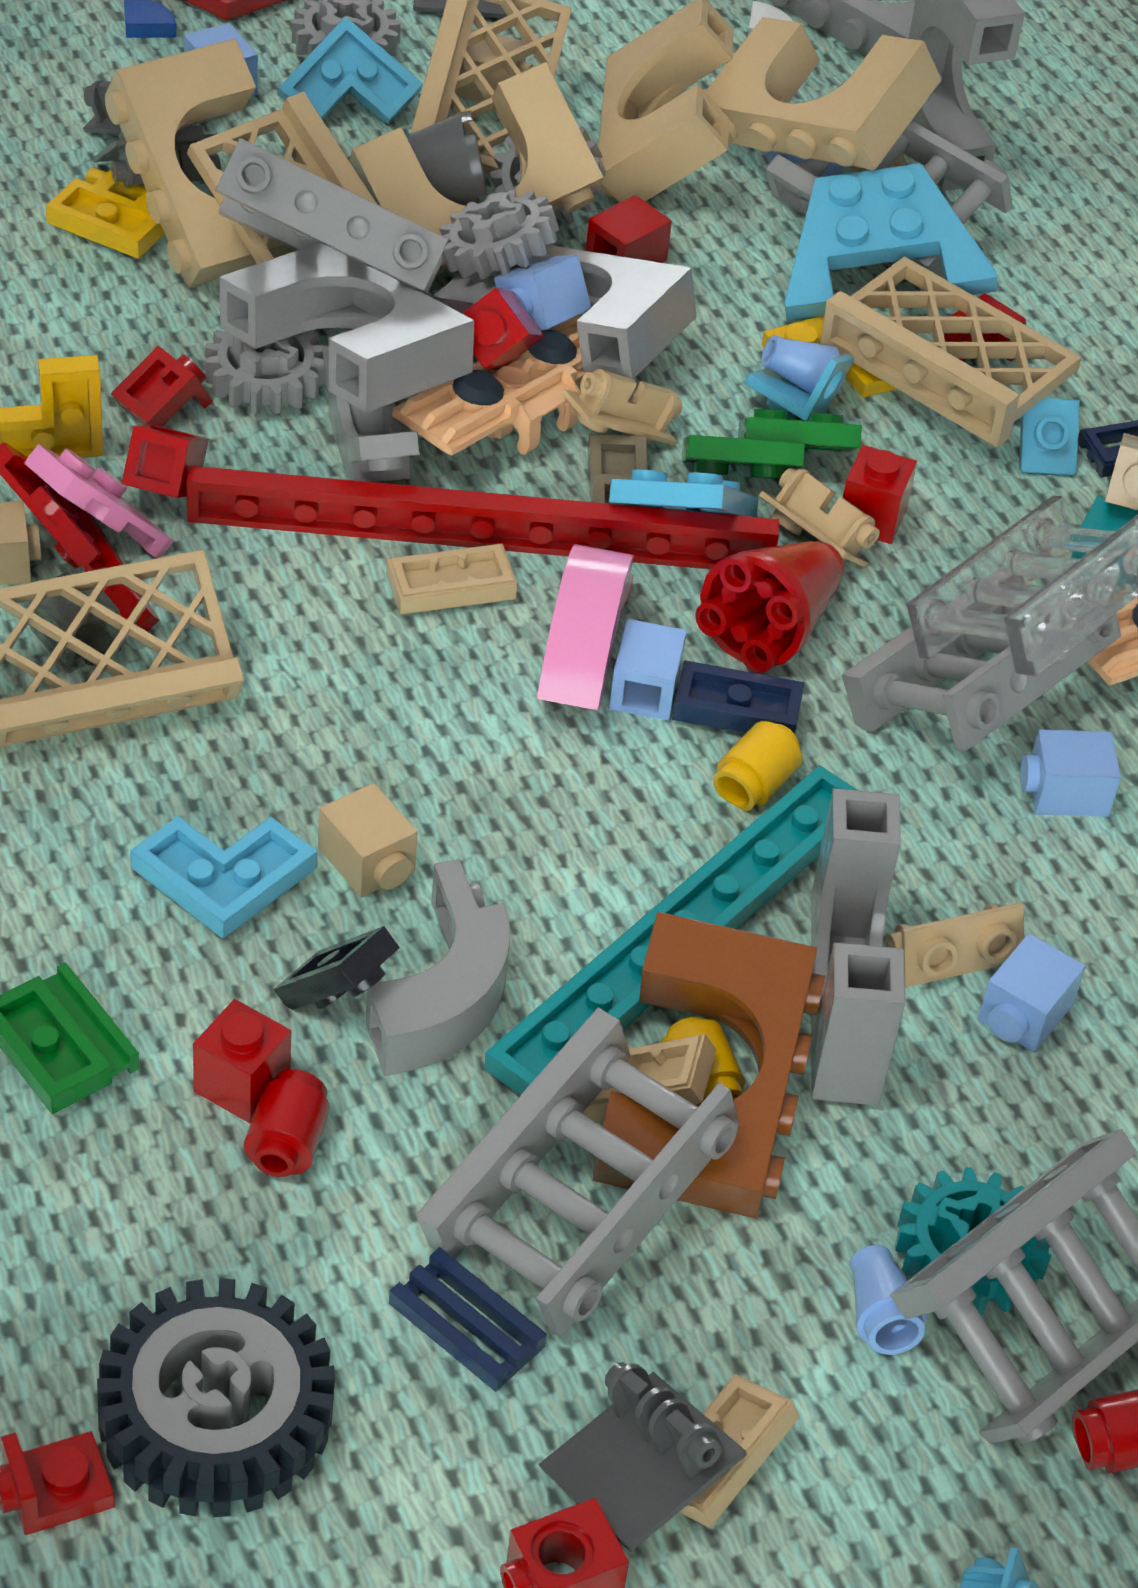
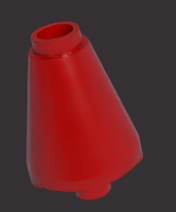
[695,541,844,673]

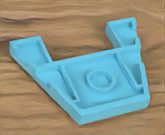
[785,163,997,321]

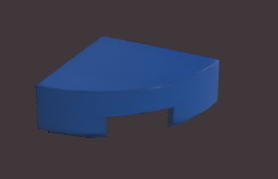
[124,0,176,38]

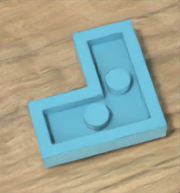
[277,16,423,125]
[609,470,758,517]
[130,816,317,939]

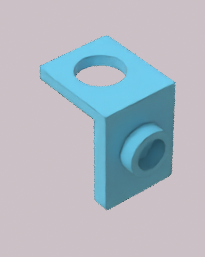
[744,354,855,421]
[1019,398,1080,476]

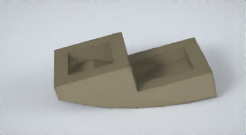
[588,434,648,504]

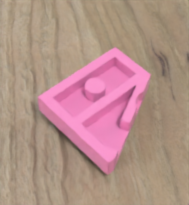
[24,444,174,558]

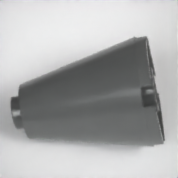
[406,110,487,206]

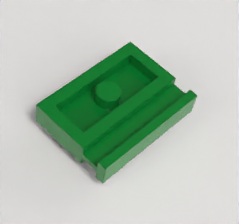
[738,409,862,452]
[682,435,805,479]
[0,962,139,1114]

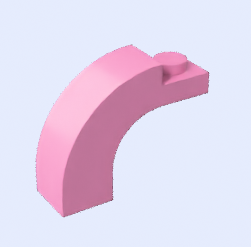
[537,544,634,710]

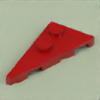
[0,442,159,632]

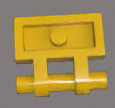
[46,167,165,259]

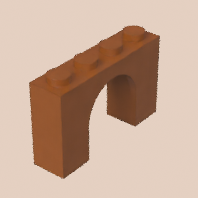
[593,911,825,1219]

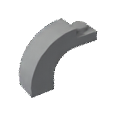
[322,346,420,482]
[366,859,510,1076]

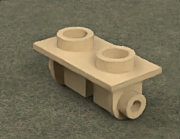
[562,369,683,446]
[759,467,880,567]
[885,902,1024,988]

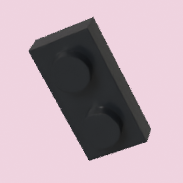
[273,926,400,1010]

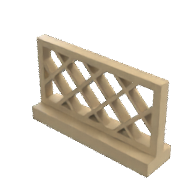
[410,0,572,175]
[187,91,377,264]
[820,256,1082,448]
[0,549,244,747]

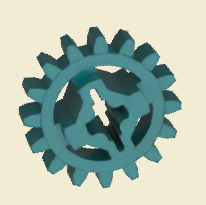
[895,1167,1052,1316]

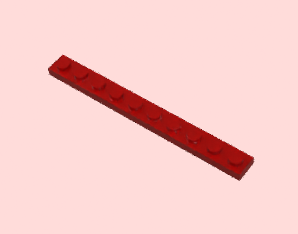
[187,466,779,570]

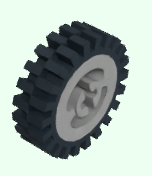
[97,1278,335,1517]

